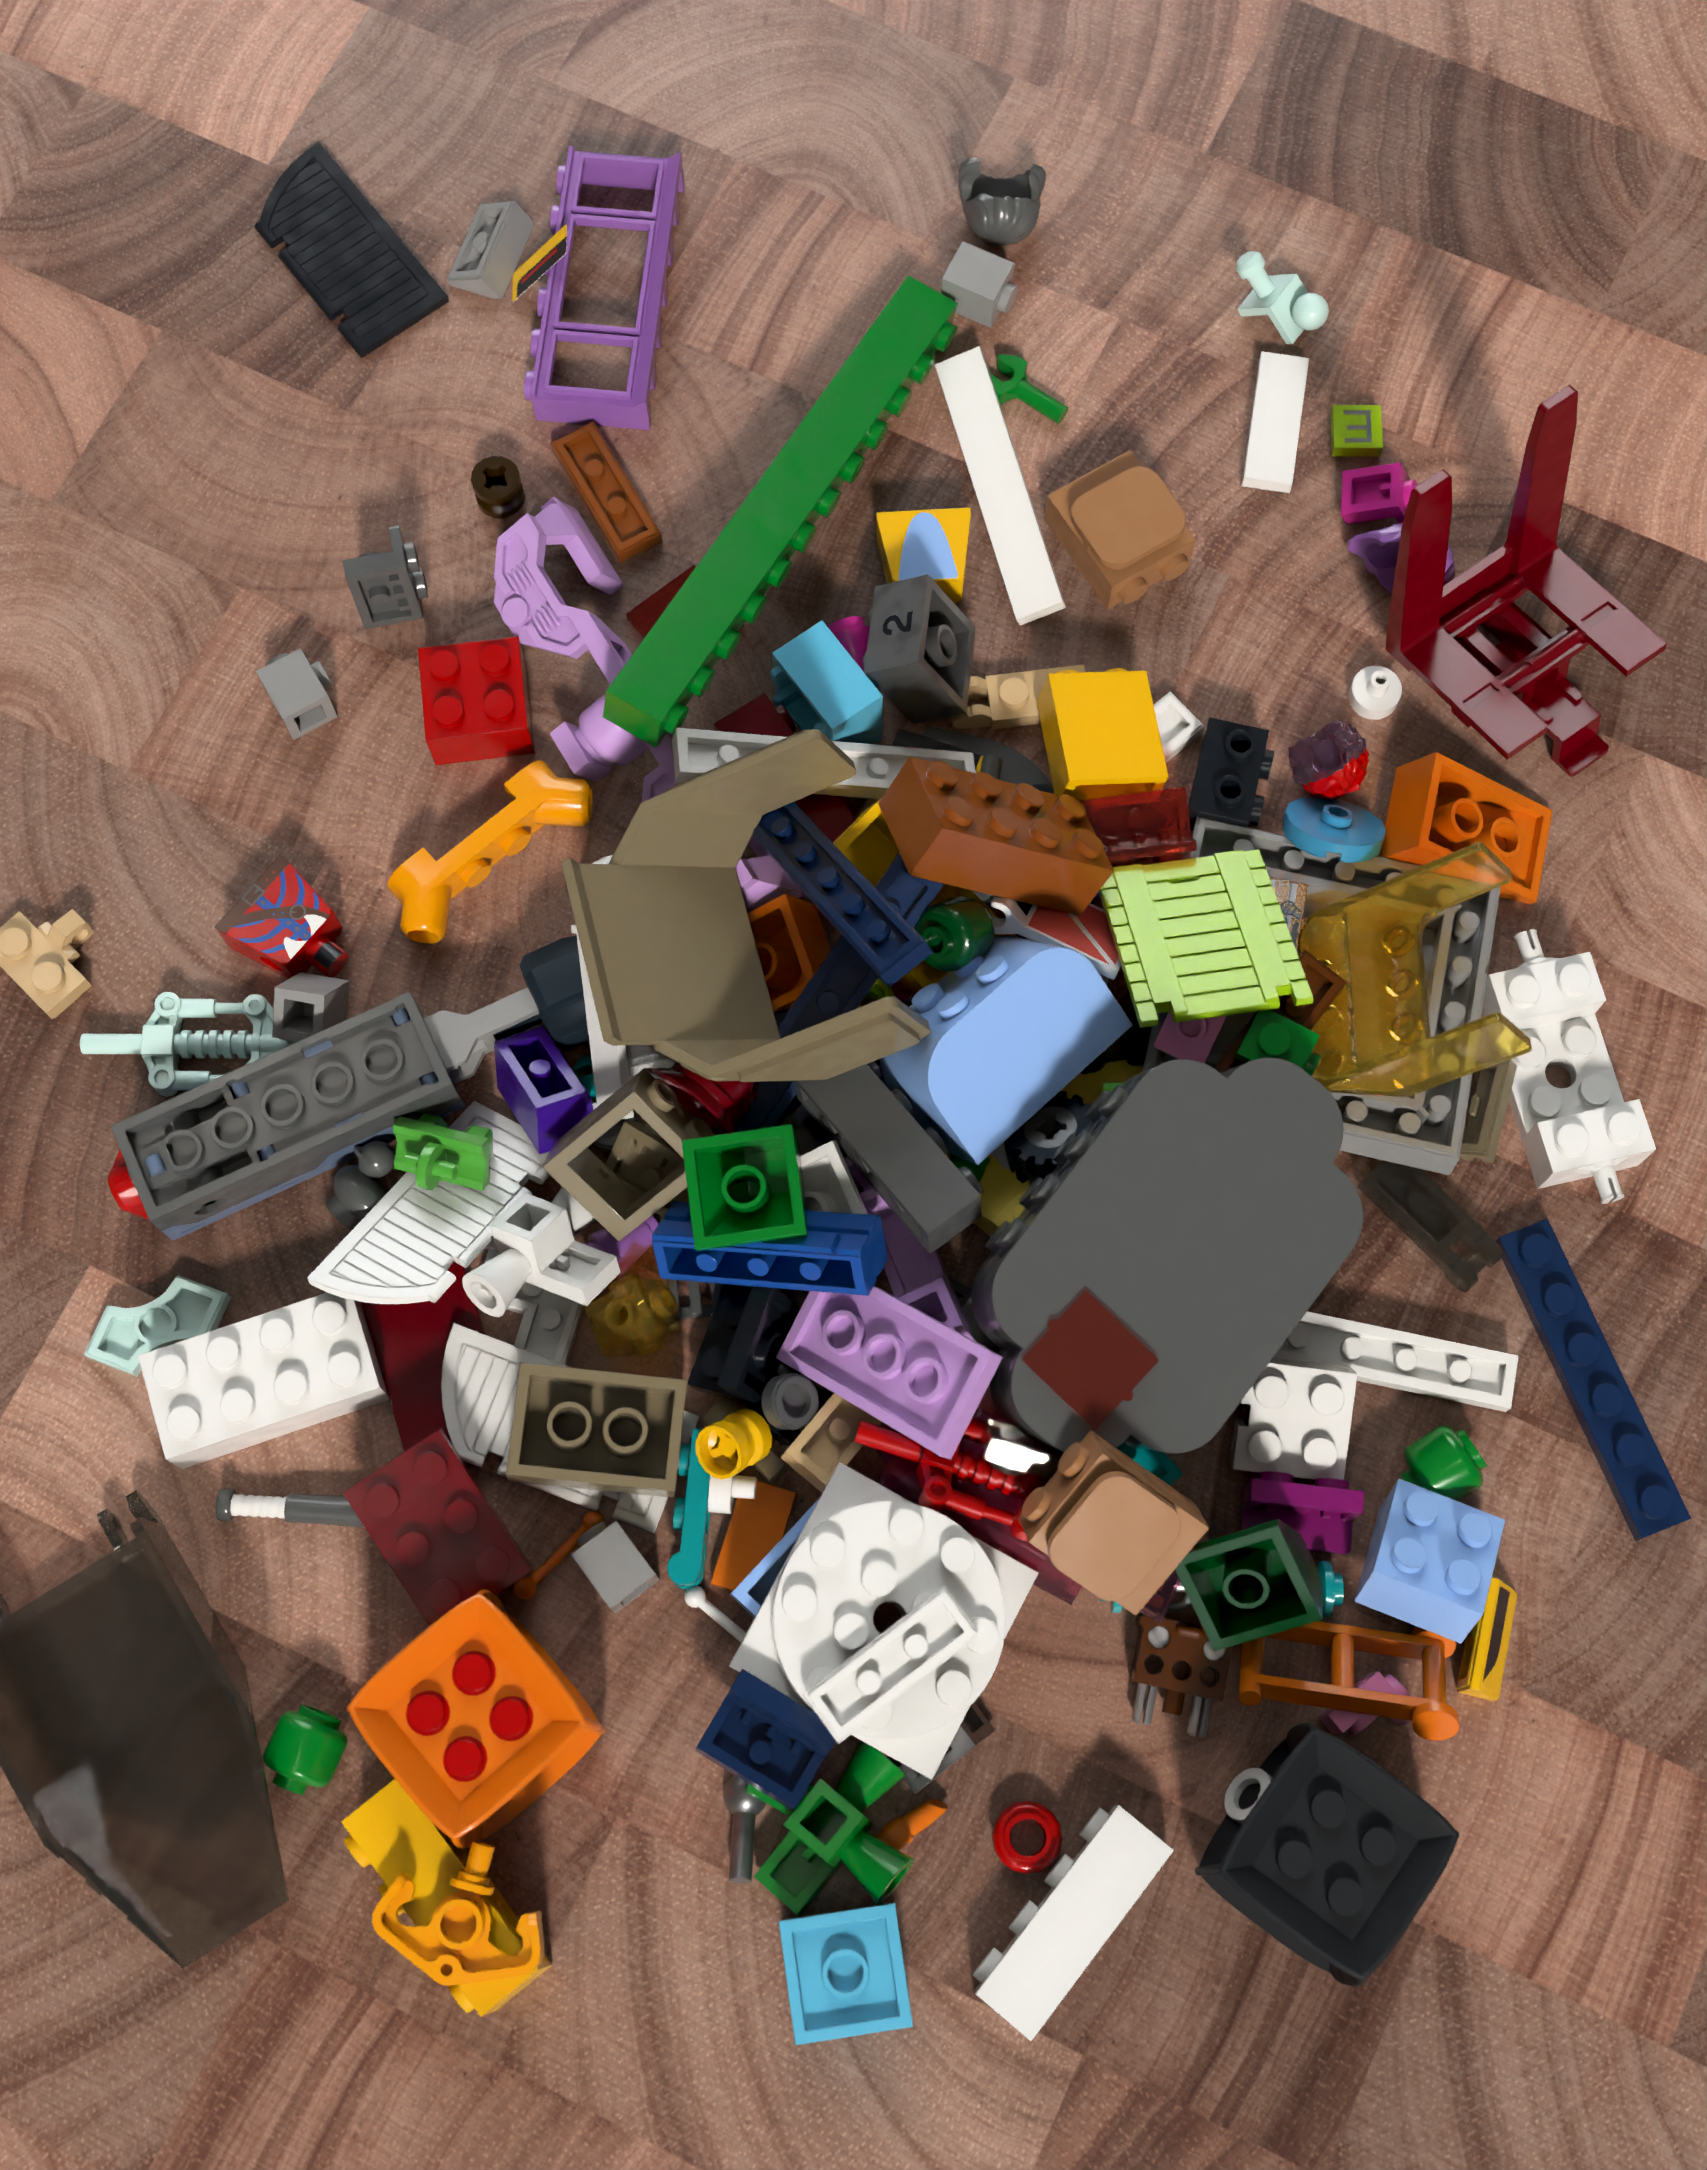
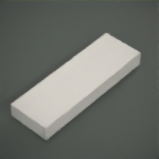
[1241,351,1309,493]
[802,1586,980,1744]

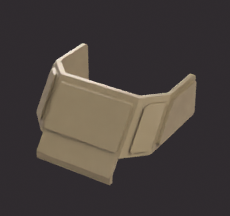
[561,729,931,1082]

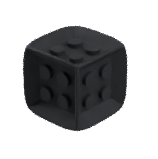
[1195,1723,1460,1987]

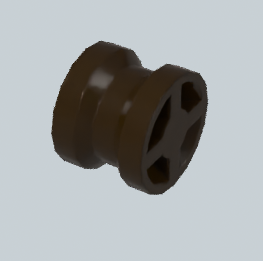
[471,456,525,519]

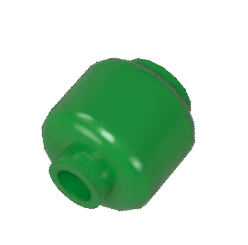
[1400,1425,1487,1501]
[262,1704,348,1795]

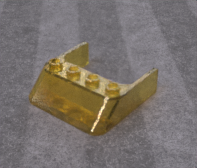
[1297,842,1532,1097]

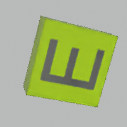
[1330,405,1383,457]

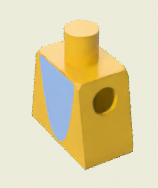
[876,507,971,603]

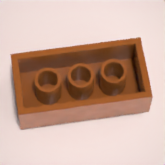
[878,756,1114,915]

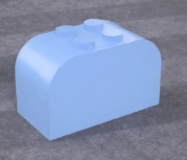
[880,936,1132,1165]

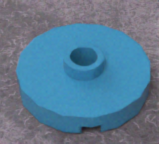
[1282,797,1386,863]

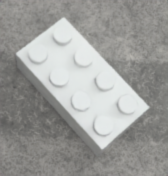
[138,1293,389,1469]

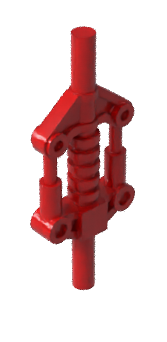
[854,1419,1062,1541]

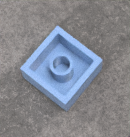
[1354,1479,1505,1644]

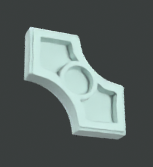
[84,1275,231,1377]

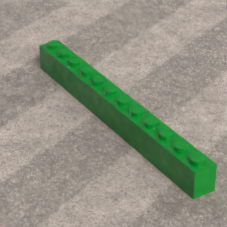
[603,275,958,748]

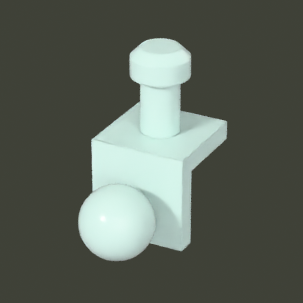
[1235,251,1329,344]

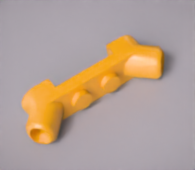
[387,760,593,944]

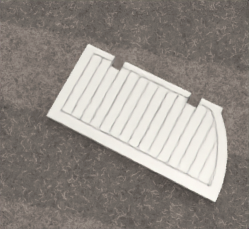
[307,1101,550,1304]
[441,1323,699,1533]

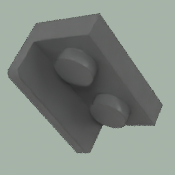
[343,525,429,629]

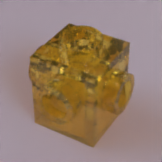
[584,1274,682,1357]

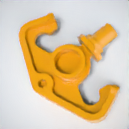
[372,1841,545,1986]

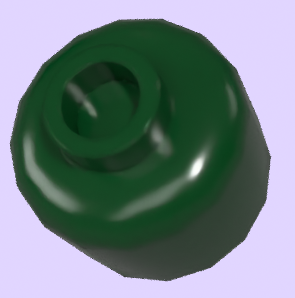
[915,896,995,972]

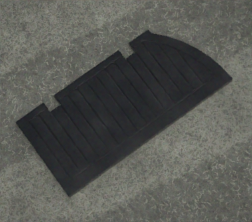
[254,142,449,358]

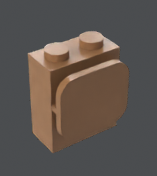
[1044,450,1195,610]
[1019,1430,1209,1616]

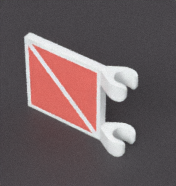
[989,896,1121,980]

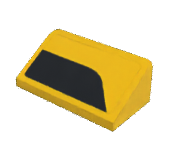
[1456,1577,1517,1701]

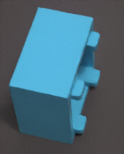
[770,620,883,744]
[779,1902,913,2045]

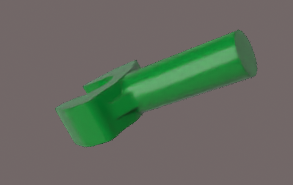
[990,354,1068,424]

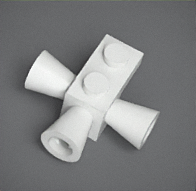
[462,1187,621,1317]

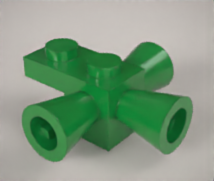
[746,1741,914,1917]

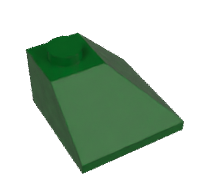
[681,1124,807,1252]

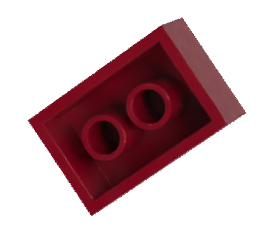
[343,1428,531,1626]

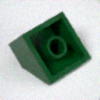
[1175,1519,1323,1651]

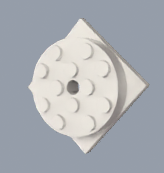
[729,1462,1038,1780]

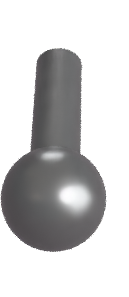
[723,1775,766,1884]

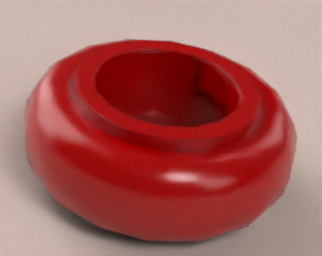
[992,1801,1063,1874]

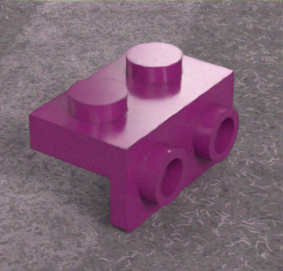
[1239,1471,1364,1555]

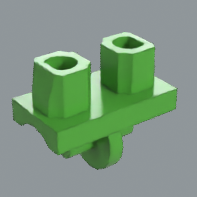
[393,1113,493,1191]

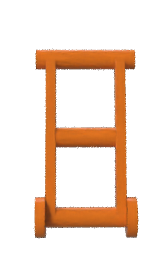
[1239,1621,1459,1741]

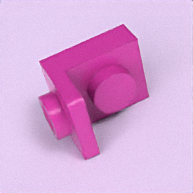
[1341,462,1418,524]

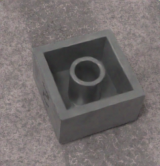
[863,574,976,724]

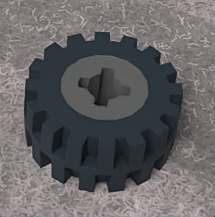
[1004,1091,1091,1185]

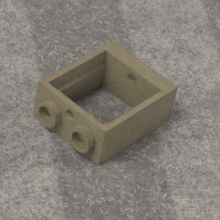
[542,1068,715,1241]

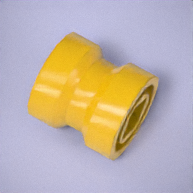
[695,1409,772,1479]

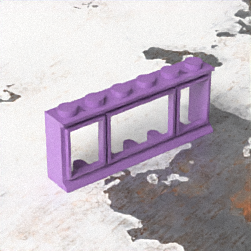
[524,146,685,430]

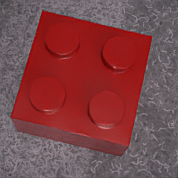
[418,636,535,765]

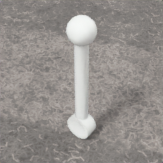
[684,1586,746,1643]

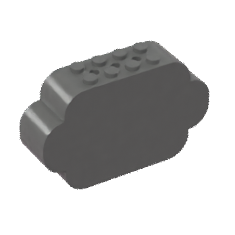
[971,1058,1363,1454]

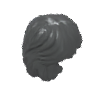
[958,158,1046,246]

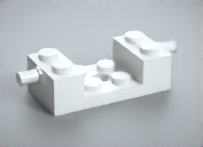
[1481,929,1656,1204]

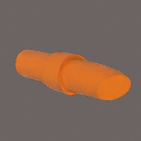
[874,1799,948,1850]

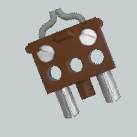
[1130,1594,1238,1738]

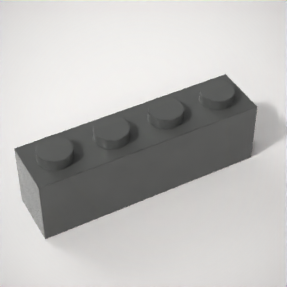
[794,1061,983,1255]

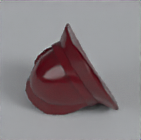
[645,1062,758,1135]

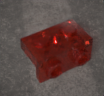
[1080,786,1197,867]

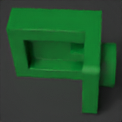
[1235,1010,1322,1076]

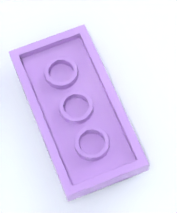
[776,1285,1003,1460]

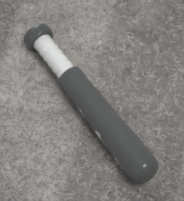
[216,1488,365,1528]

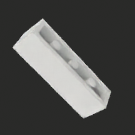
[973,1805,1174,2041]

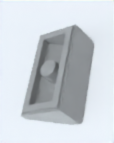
[447,201,534,299]

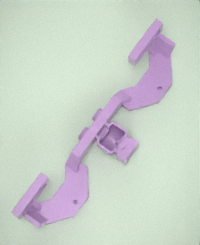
[494,497,812,913]

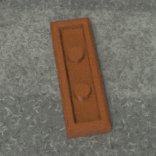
[550,421,663,564]

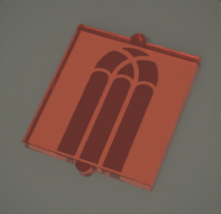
[1021,1290,1159,1430]

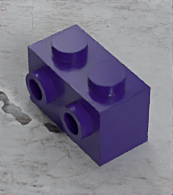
[494,1026,593,1155]

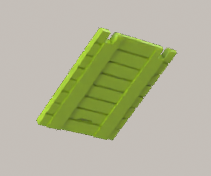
[1099,849,1313,1028]

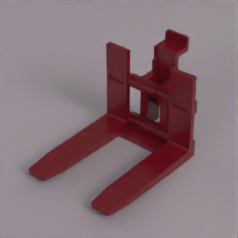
[1385,385,1667,777]

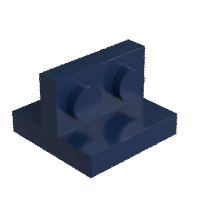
[694,1669,836,1811]

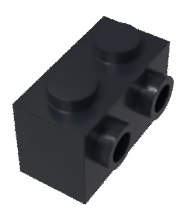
[1183,717,1274,831]

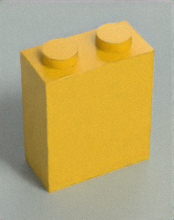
[1037,668,1169,805]

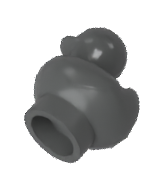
[326,1141,395,1230]

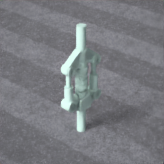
[80,992,296,1097]

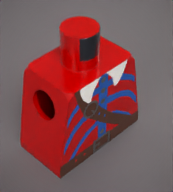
[215,855,349,979]

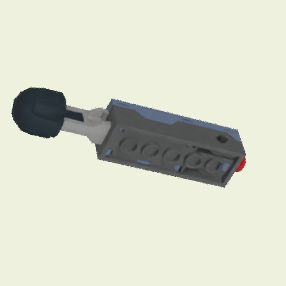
[107,935,589,1241]

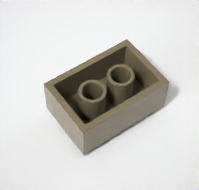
[506,1362,687,1498]

